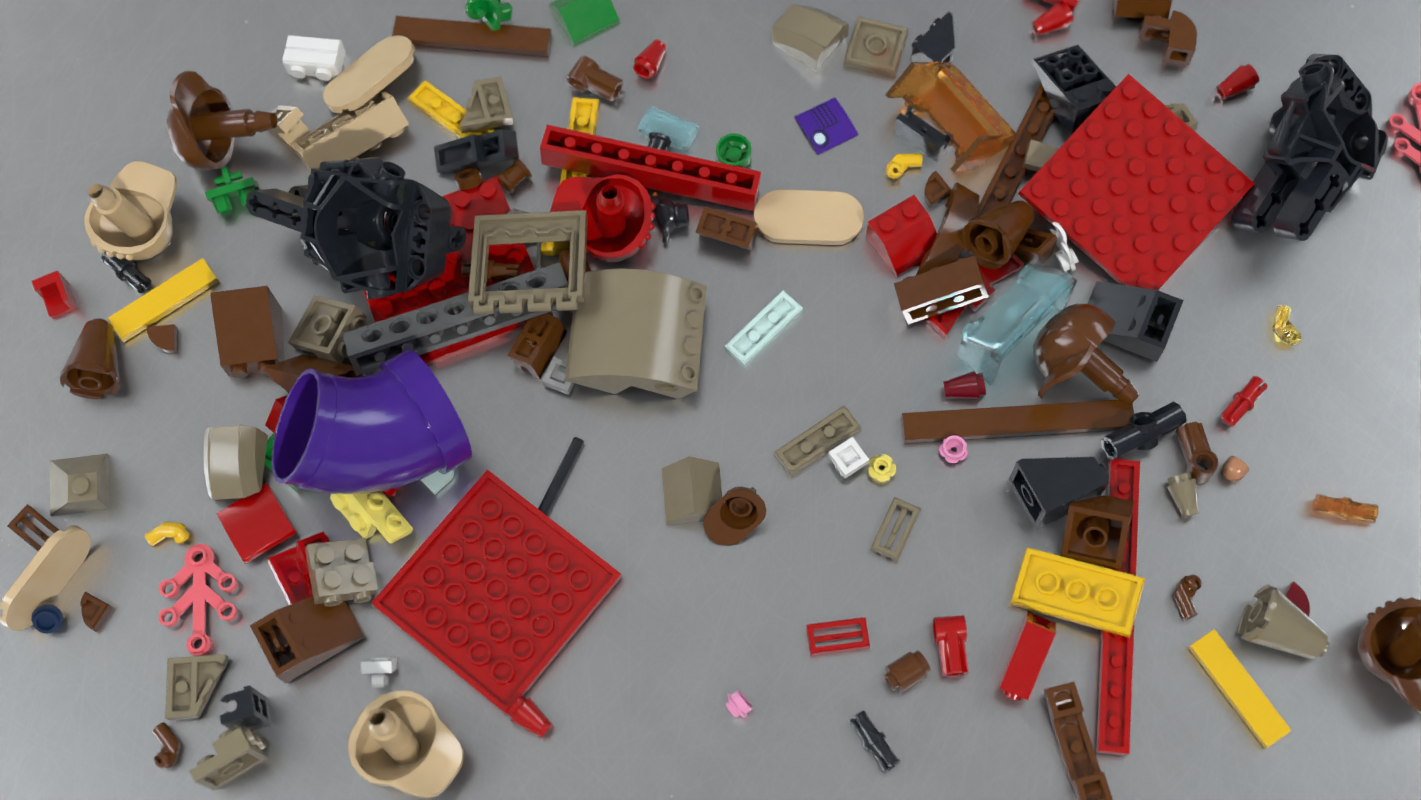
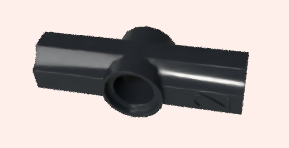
[1101,401,1187,461]

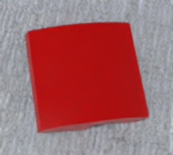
[216,483,296,564]
[268,531,329,605]

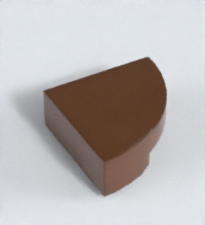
[924,171,952,209]
[147,324,177,354]
[80,592,112,632]

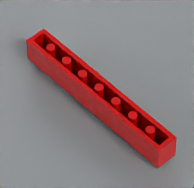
[540,125,761,211]

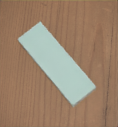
[724,290,803,368]

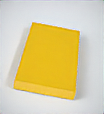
[1011,547,1145,638]

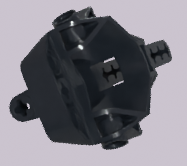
[1232,53,1388,241]
[246,157,466,300]

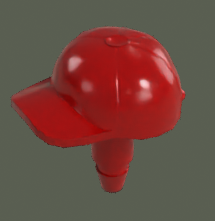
[550,174,655,262]

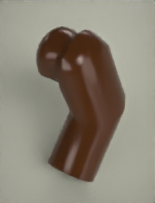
[1174,574,1202,620]
[152,722,180,768]

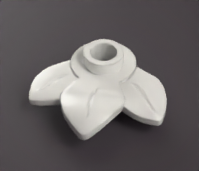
[1050,222,1078,272]

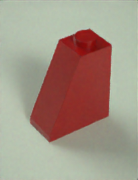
[999,611,1056,701]

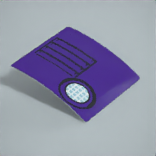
[795,97,858,154]

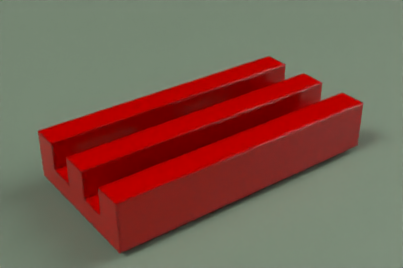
[806,617,870,656]

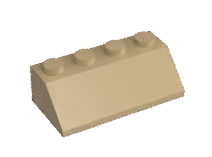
[290,90,409,174]

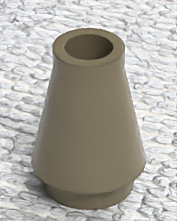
[1167,473,1199,518]

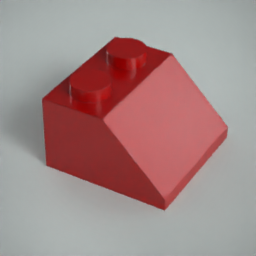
[866,195,937,278]

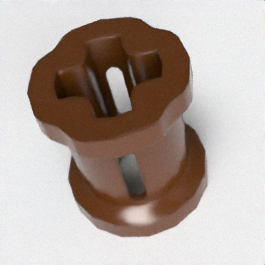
[495,159,532,194]

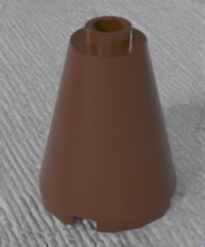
[962,200,1035,269]
[60,318,120,399]

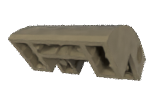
[565,269,707,399]

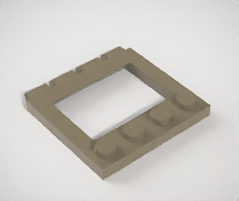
[468,210,588,315]

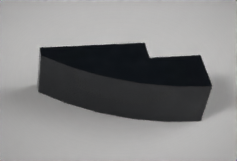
[434,129,519,173]

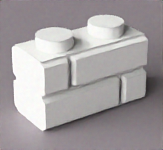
[282,35,346,81]

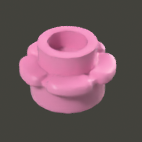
[939,435,968,463]
[725,690,753,718]

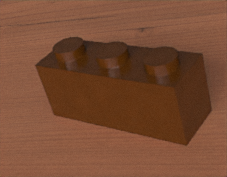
[894,255,989,325]

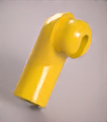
[886,153,922,179]
[540,241,570,256]
[144,521,190,547]

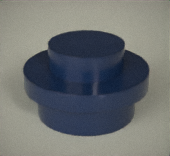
[32,604,63,633]

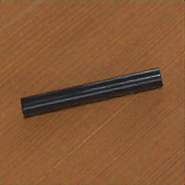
[538,437,584,515]

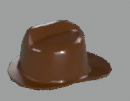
[703,486,767,545]

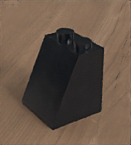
[1009,457,1109,529]

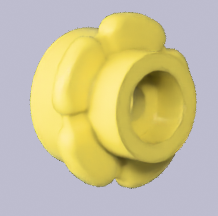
[868,454,896,482]

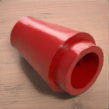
[1032,2,1074,36]
[633,39,667,79]
[1216,64,1260,100]
[506,695,552,738]

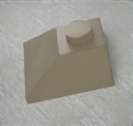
[50,453,109,516]

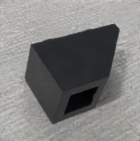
[911,12,955,78]

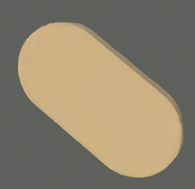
[323,36,415,113]
[754,189,864,245]
[0,525,91,631]

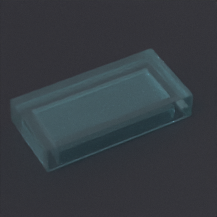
[638,106,699,152]

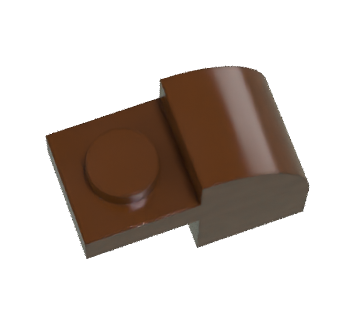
[1138,10,1197,65]

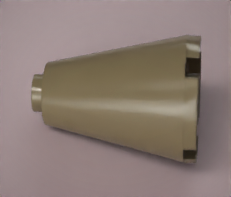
[1238,585,1330,660]

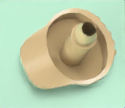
[84,161,177,260]
[348,690,464,799]

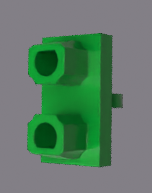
[465,0,513,31]
[205,166,260,215]

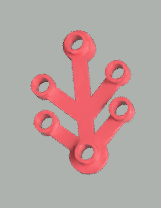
[1386,83,1421,173]
[158,544,238,656]

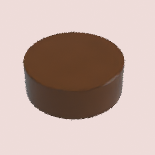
[454,167,483,190]

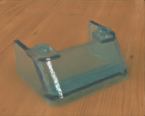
[957,263,1077,385]

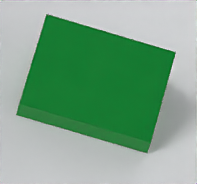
[549,0,620,45]

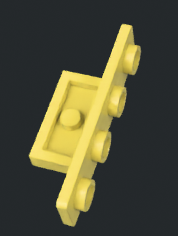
[330,491,413,543]

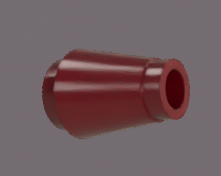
[943,371,986,399]

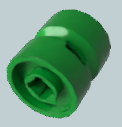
[716,133,752,169]

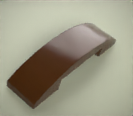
[916,182,980,275]
[1044,681,1113,800]

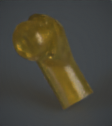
[1272,305,1302,346]

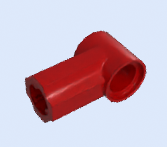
[933,615,969,677]

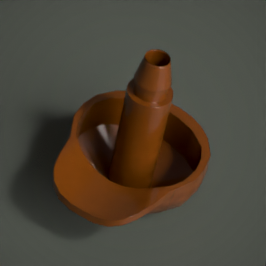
[166,71,278,170]
[1033,304,1139,405]
[1357,597,1421,713]

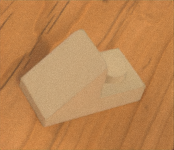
[268,106,309,147]

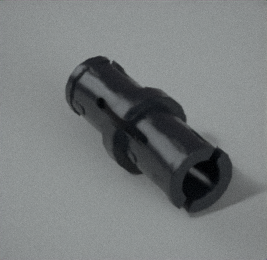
[101,252,152,293]
[849,710,901,773]

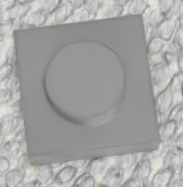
[542,357,574,395]

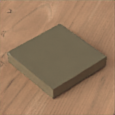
[844,16,909,78]

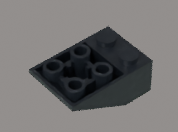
[1032,45,1116,134]
[1087,281,1184,361]

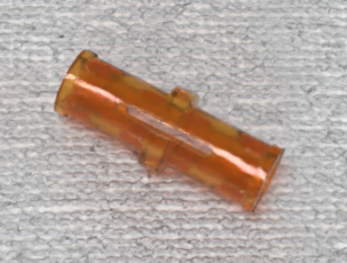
[1313,494,1379,523]

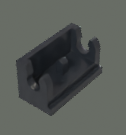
[894,105,954,162]
[220,685,271,730]

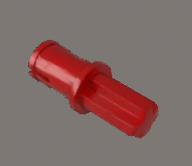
[1221,376,1268,427]

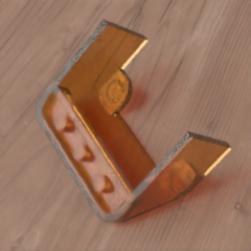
[885,62,1016,173]

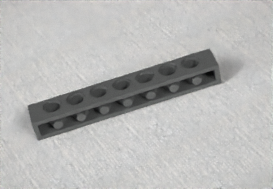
[343,262,568,375]

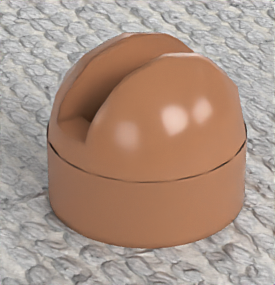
[1223,456,1249,481]

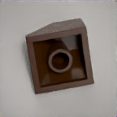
[1061,495,1134,569]

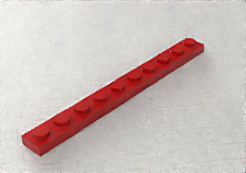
[1096,459,1140,756]

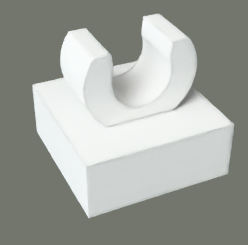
[828,437,869,478]
[361,656,397,688]

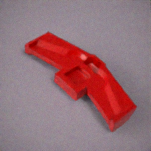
[925,253,1024,339]

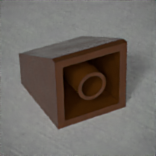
[210,286,284,378]

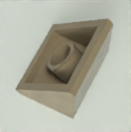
[662,456,722,525]

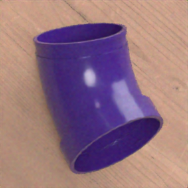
[272,350,472,495]

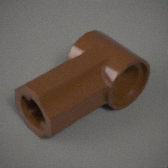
[566,56,623,102]
[1176,422,1219,484]

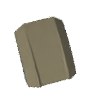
[772,4,849,72]
[204,425,268,500]

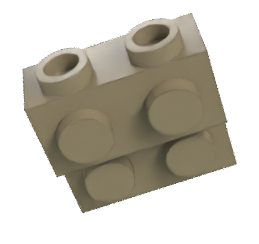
[288,295,367,363]
[305,538,378,607]
[189,726,267,790]

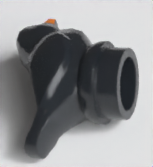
[650,192,689,243]

